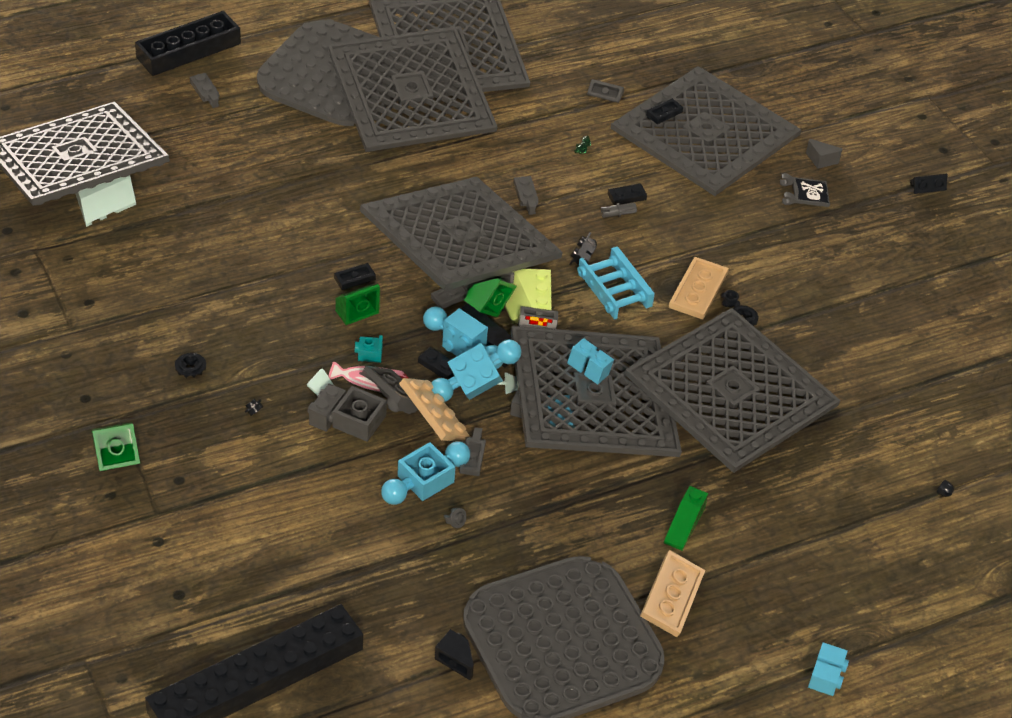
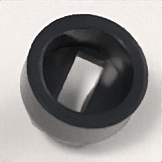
[937,479,954,497]

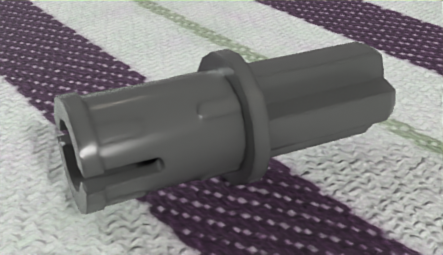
[601,203,637,218]

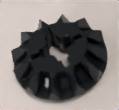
[733,305,759,326]
[175,353,206,378]

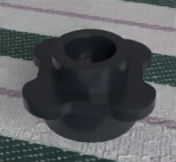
[721,290,740,307]
[245,399,263,416]

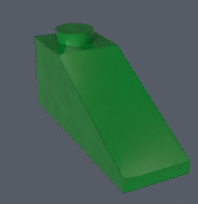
[664,486,708,551]

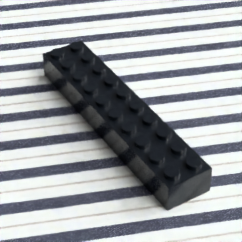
[145,604,363,718]

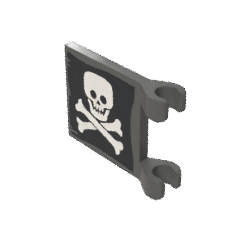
[780,173,830,207]

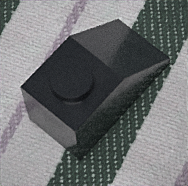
[435,629,474,680]

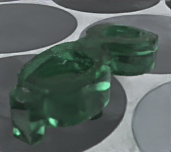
[574,135,591,154]

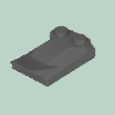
[359,366,418,414]

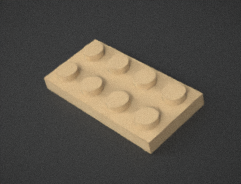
[669,257,729,320]
[399,378,470,442]
[640,550,705,637]

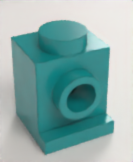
[355,335,383,363]

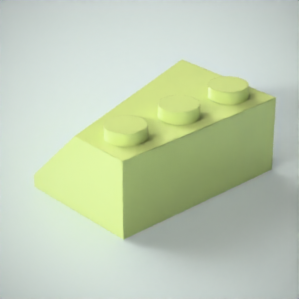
[505,269,551,324]

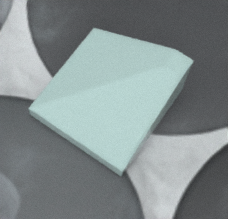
[307,369,333,396]

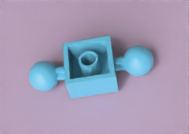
[423,307,503,369]
[431,339,522,402]
[381,441,471,505]

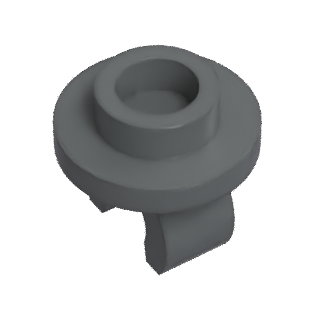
[444,508,466,528]

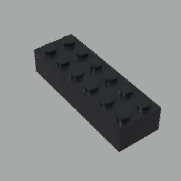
[135,10,241,76]

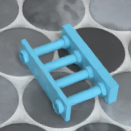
[577,246,655,319]

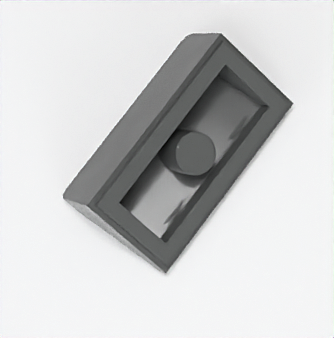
[587,79,624,103]

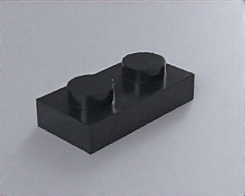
[646,98,683,125]
[608,183,647,205]
[334,263,376,290]
[418,347,454,380]

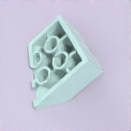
[76,175,136,227]

